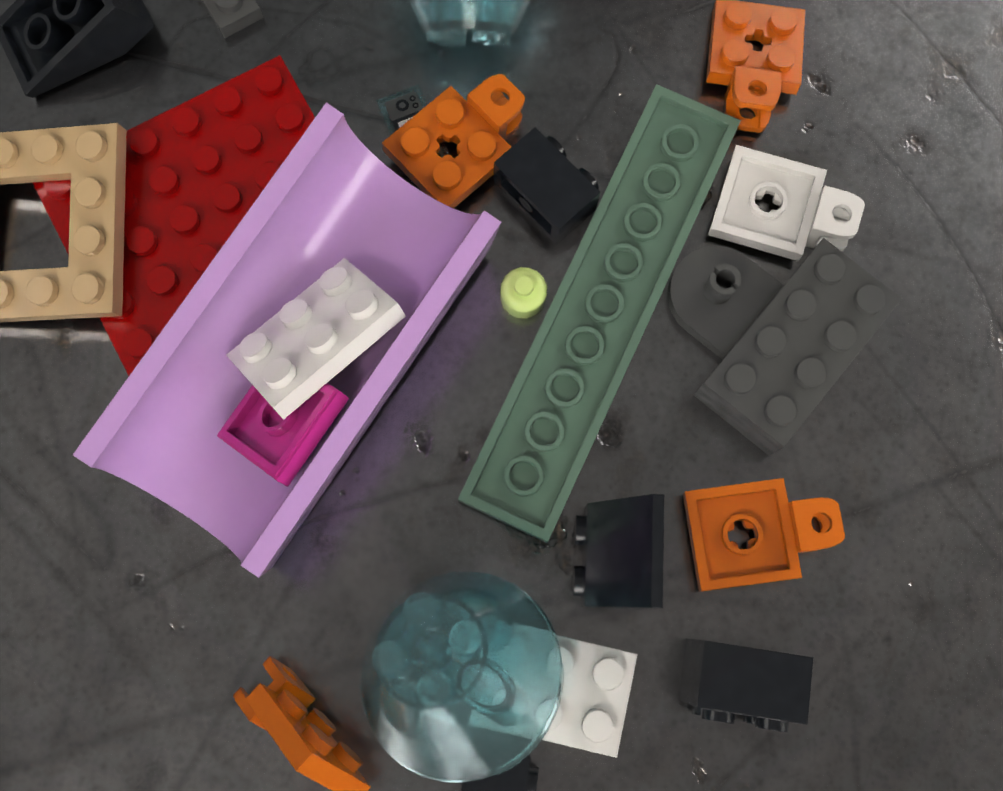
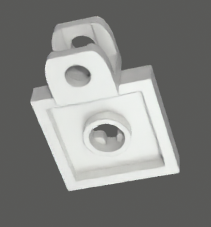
[708,145,865,261]

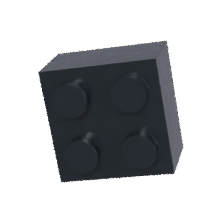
[679,638,814,732]

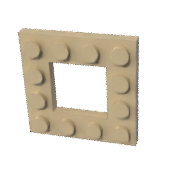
[0,123,127,322]

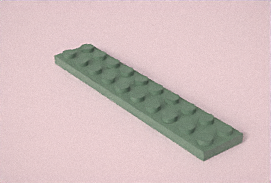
[458,84,741,543]

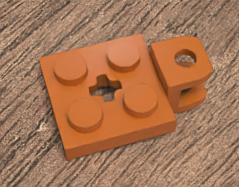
[706,0,805,133]
[382,74,525,208]
[683,478,845,592]
[233,656,371,791]

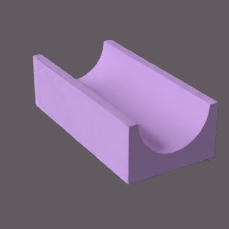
[73,103,502,578]

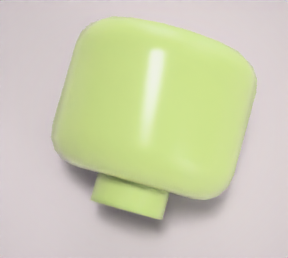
[500,267,547,318]

